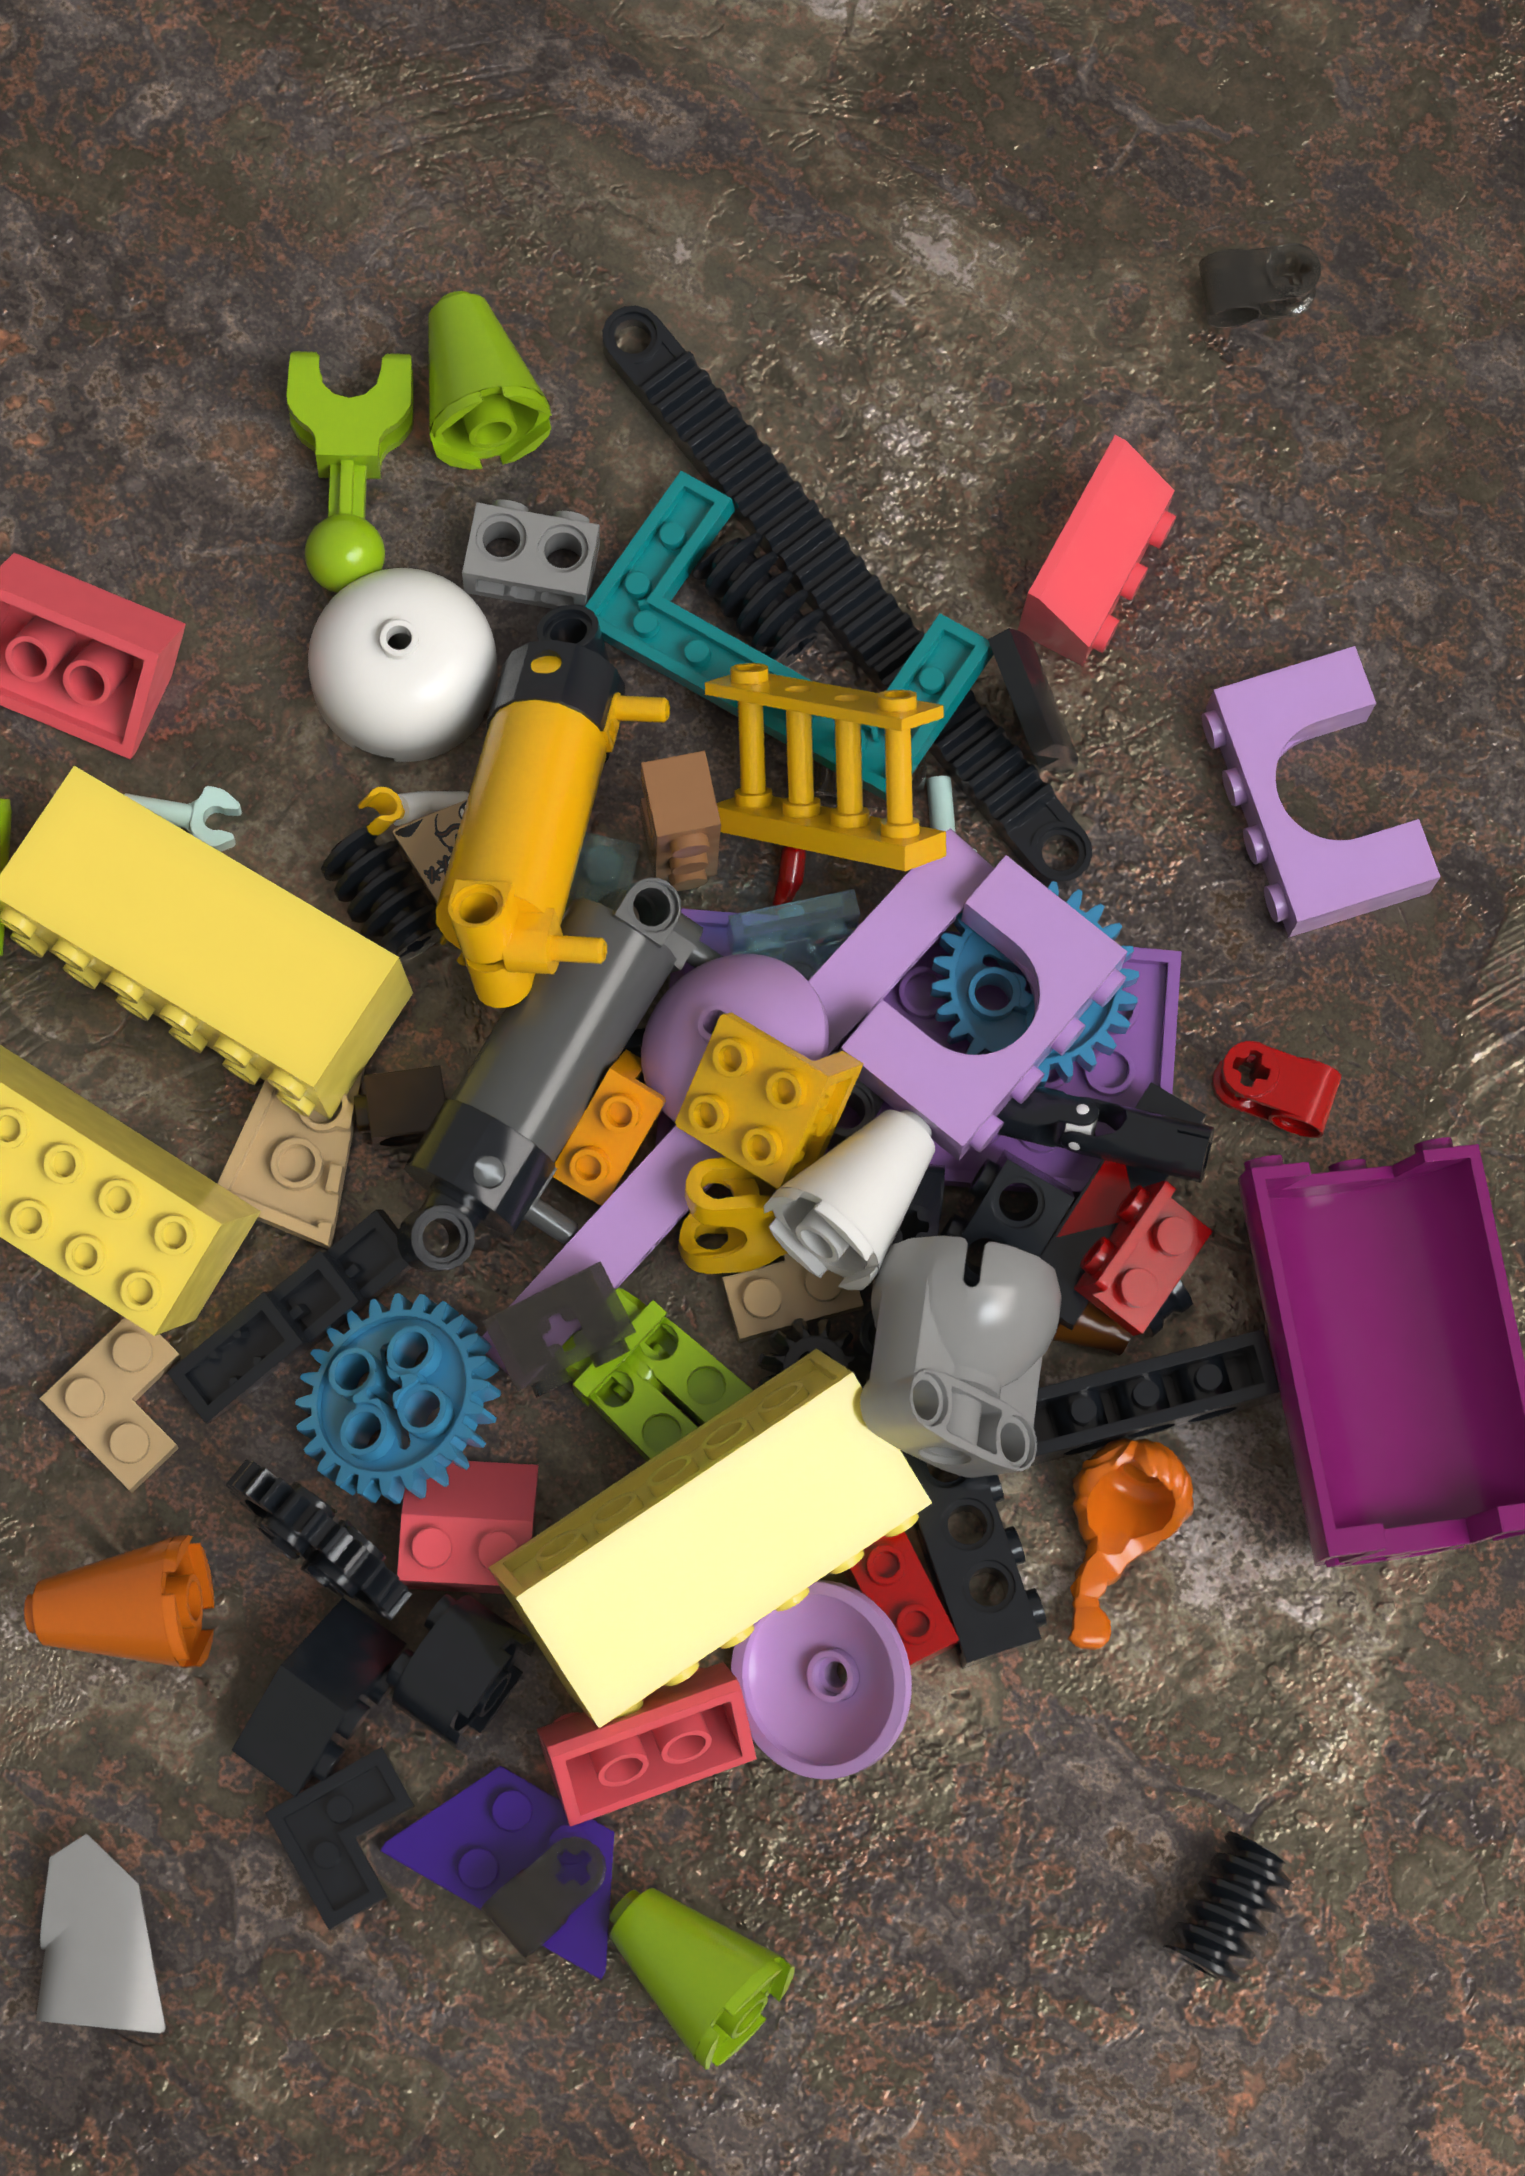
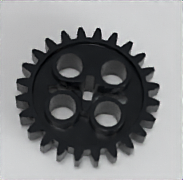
[225,1459,412,1621]

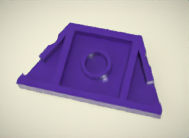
[380,1766,614,1980]

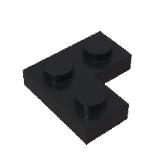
[265,1747,415,1931]

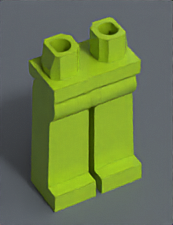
[555,1287,754,1461]

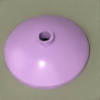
[641,954,829,1122]
[731,1580,912,1779]

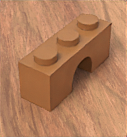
[640,750,721,891]

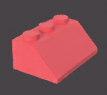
[1018,435,1177,666]
[0,553,186,760]
[536,1662,756,1827]

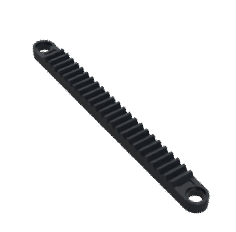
[602,306,1092,889]

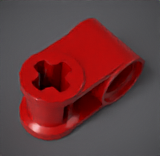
[1211,1041,1342,1138]

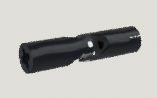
[997,1085,1214,1183]

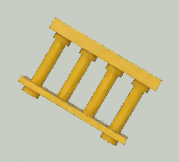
[705,663,946,871]

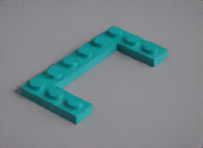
[585,471,994,801]

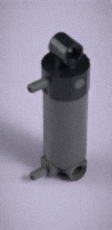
[397,878,723,1272]

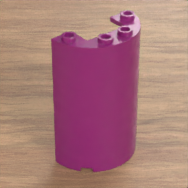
[1238,1137,1525,1567]

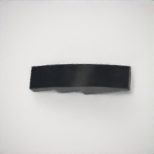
[167,1209,412,1424]

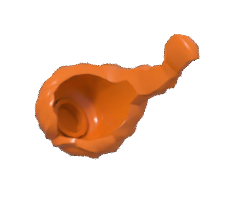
[1068,1438,1194,1650]

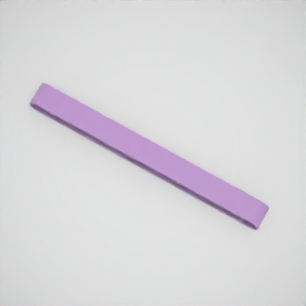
[482,828,994,1389]

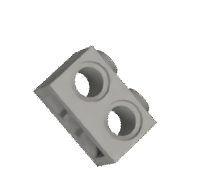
[462,500,600,609]

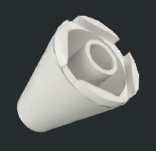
[764,1110,935,1290]

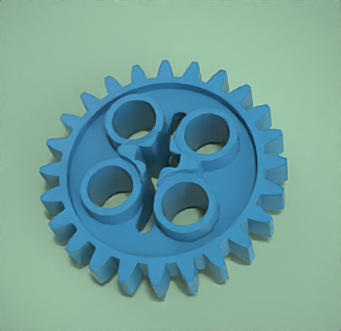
[930,881,1139,1087]
[295,1293,501,1504]

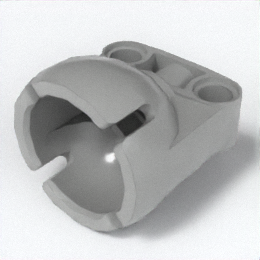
[860,1236,1062,1478]

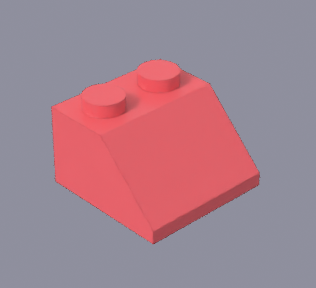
[397,1461,539,1594]

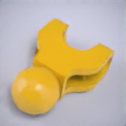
[678,1157,788,1274]

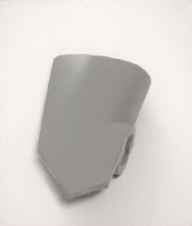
[36,1834,166,2034]

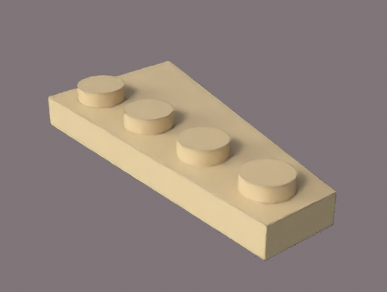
[217,1066,366,1249]

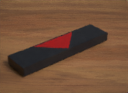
[1040,1082,1206,1331]

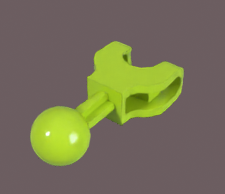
[287,351,414,593]

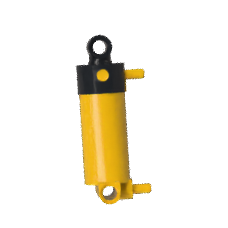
[436,604,670,1008]

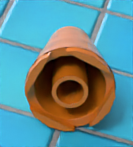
[24,1535,215,1668]

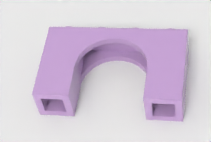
[1202,646,1440,937]
[840,855,1127,1161]

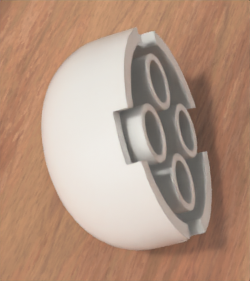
[308,568,498,762]

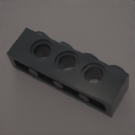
[1031,1329,1280,1466]
[900,1450,1047,1669]

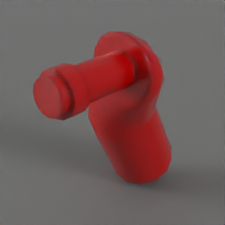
[772,846,811,919]

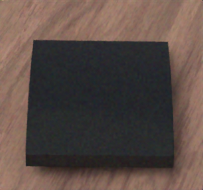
[988,628,1078,773]

